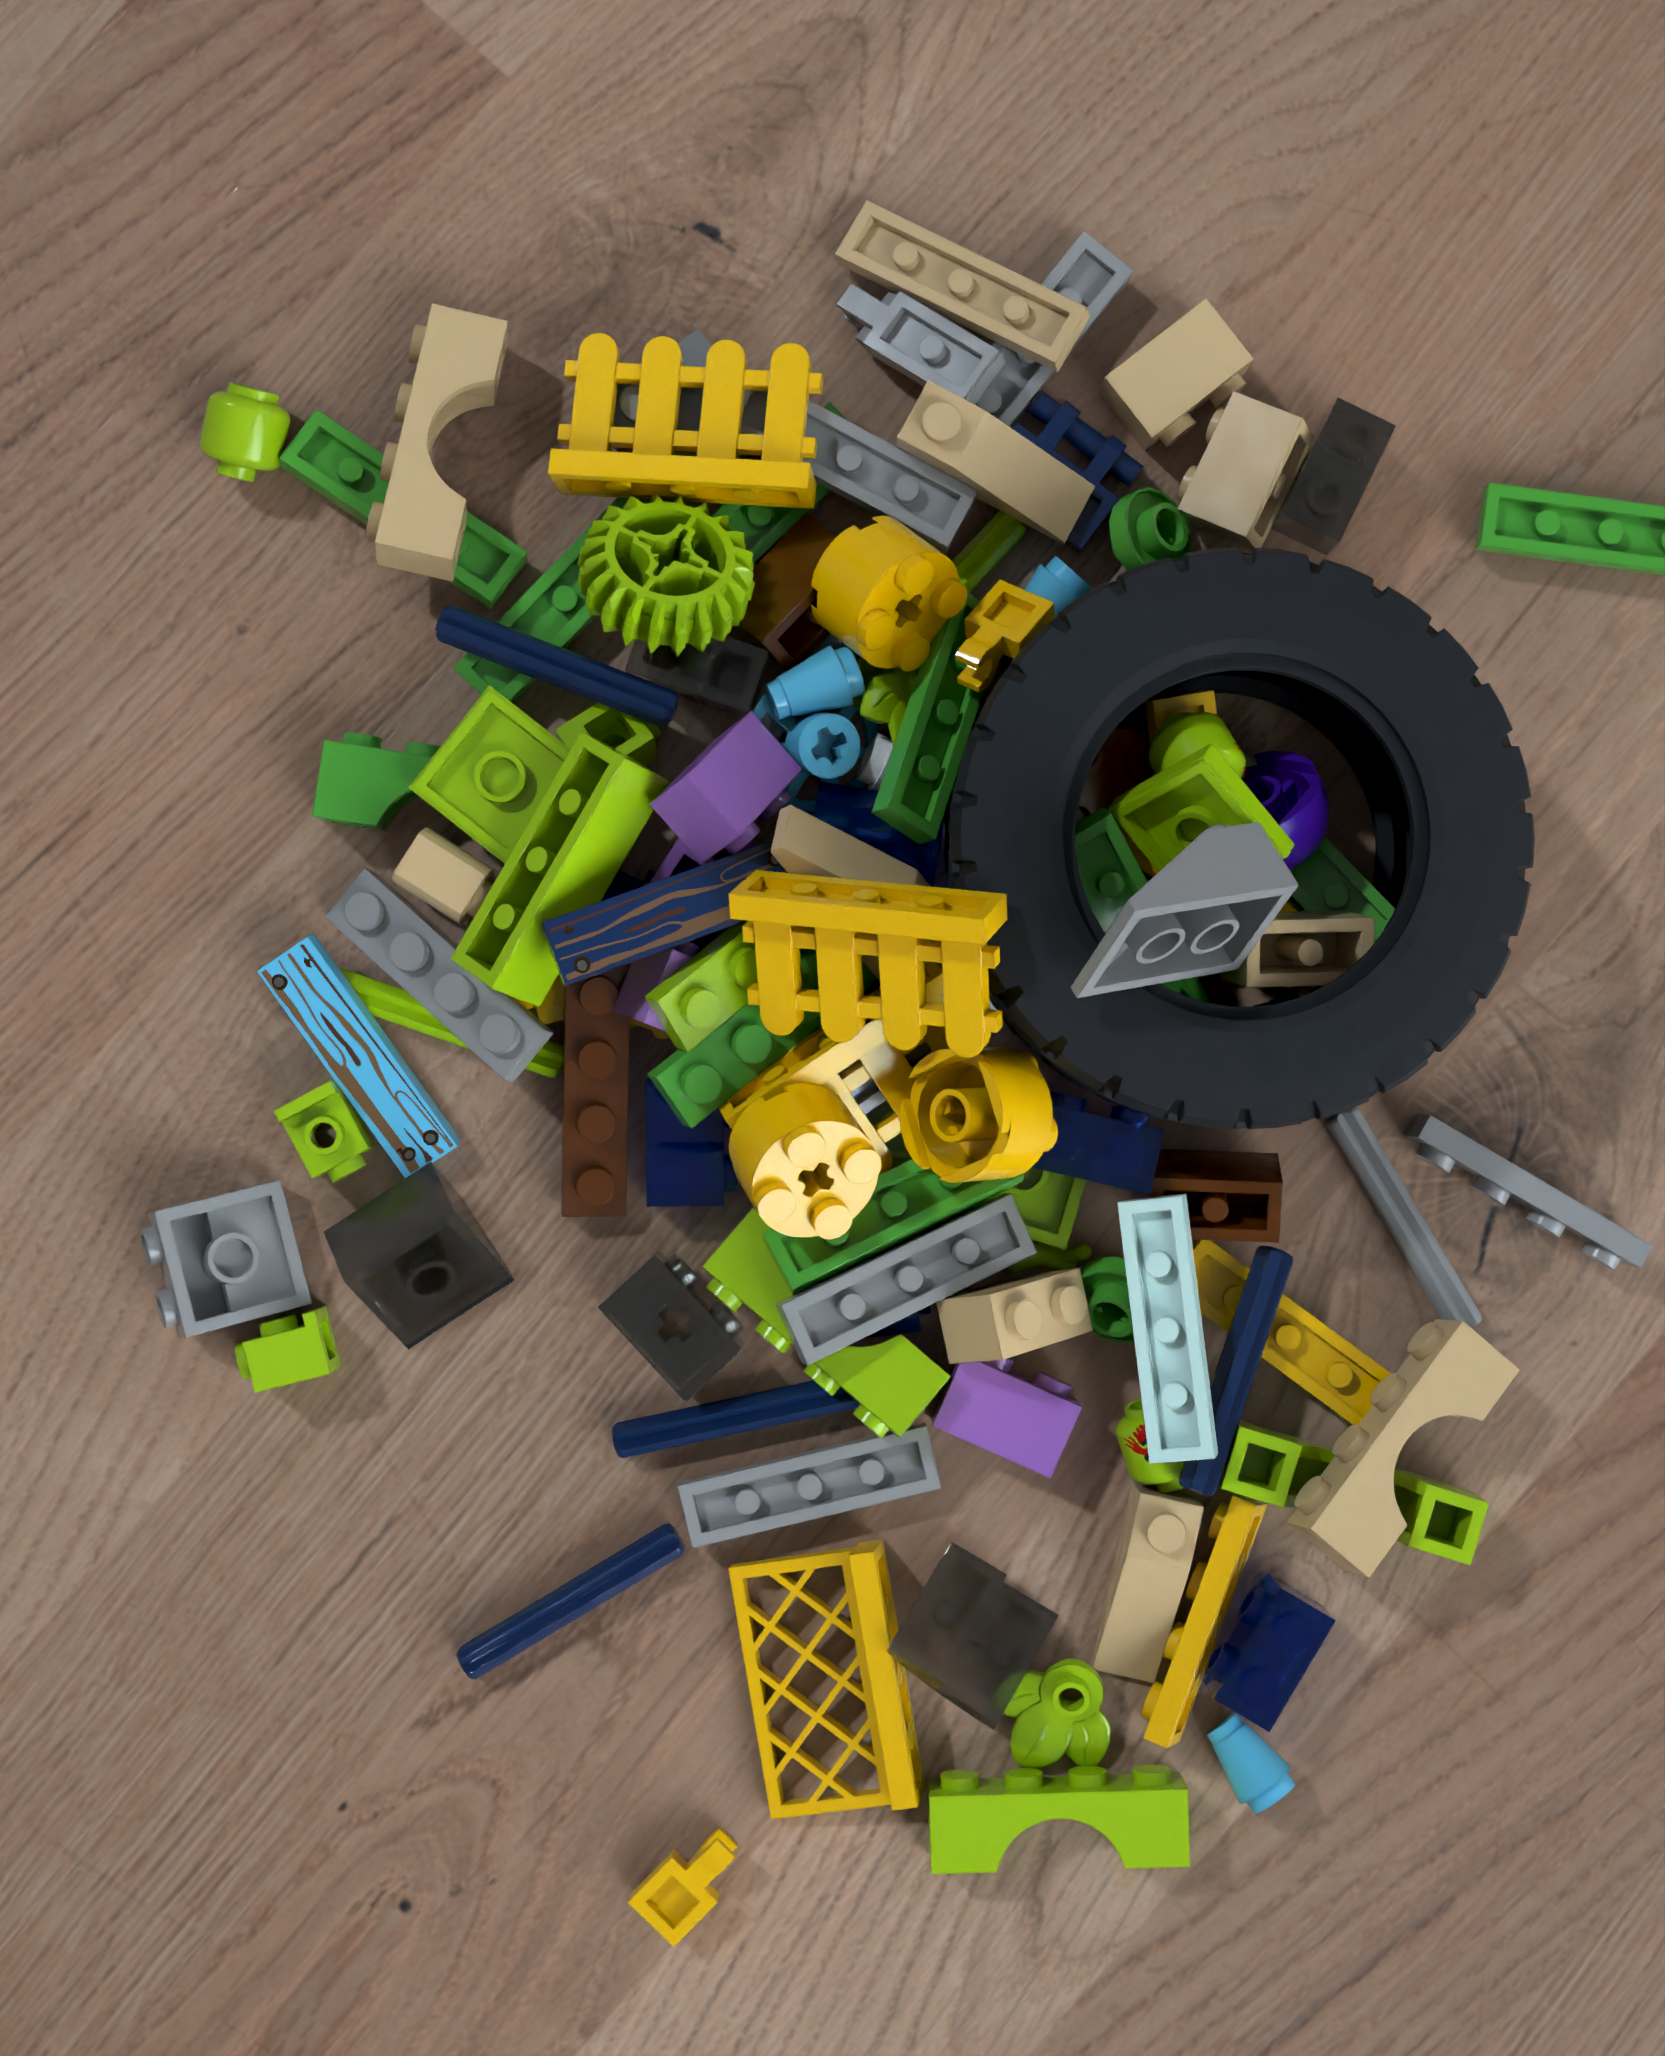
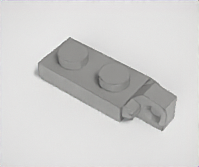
[837,284,1006,405]

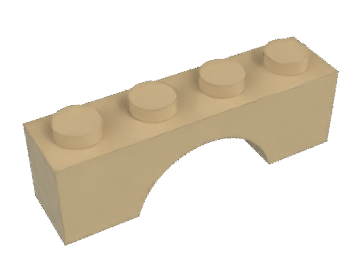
[366,303,508,582]
[1286,1319,1520,1578]

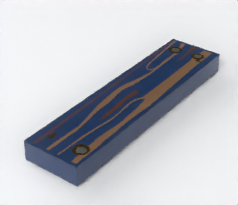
[541,840,788,987]

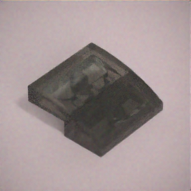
[887,1542,1059,1730]

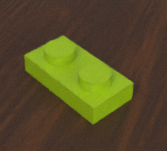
[645,921,758,1052]

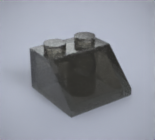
[324,1162,514,1350]

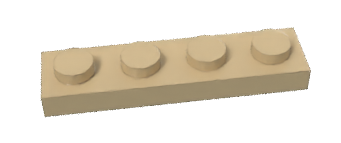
[835,200,1090,372]

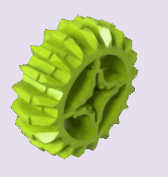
[578,491,755,657]

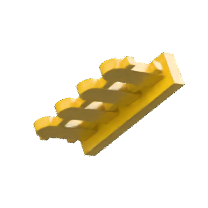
[548,333,823,509]
[728,870,1008,1058]
[718,962,990,1175]

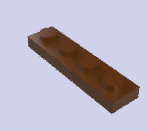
[561,963,631,1217]

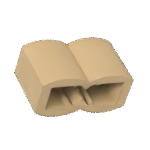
[392,827,500,927]

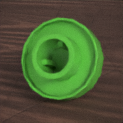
[1109,487,1192,571]
[1080,1256,1135,1343]

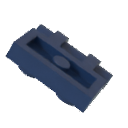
[1012,391,1144,554]

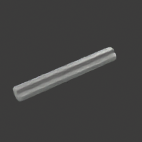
[1327,1107,1481,1328]

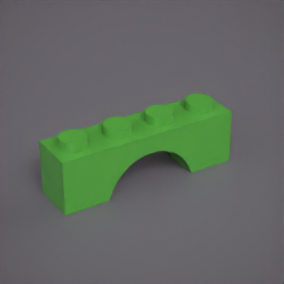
[312,732,440,831]

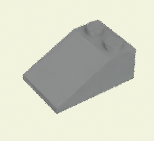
[1071,822,1299,998]

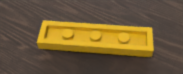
[1193,1240,1391,1425]
[1141,1494,1268,1749]

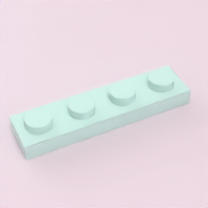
[1117,1194,1218,1464]

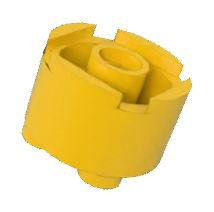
[811,516,968,672]
[899,1047,1058,1183]
[728,1083,882,1240]

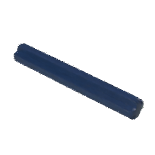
[435,605,678,727]
[1179,1246,1293,1496]
[612,1380,860,1458]
[456,1523,685,1679]

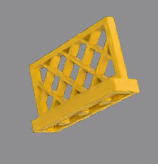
[728,1539,926,1820]

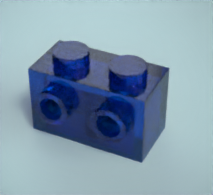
[1032,1091,1164,1195]
[1203,1573,1336,1732]

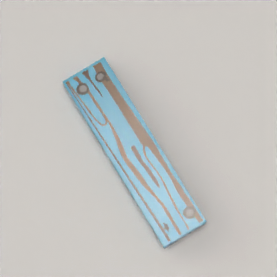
[257,932,462,1180]

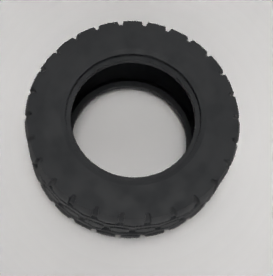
[944,547,1535,1129]

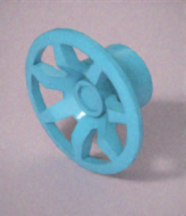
[752,693,878,812]

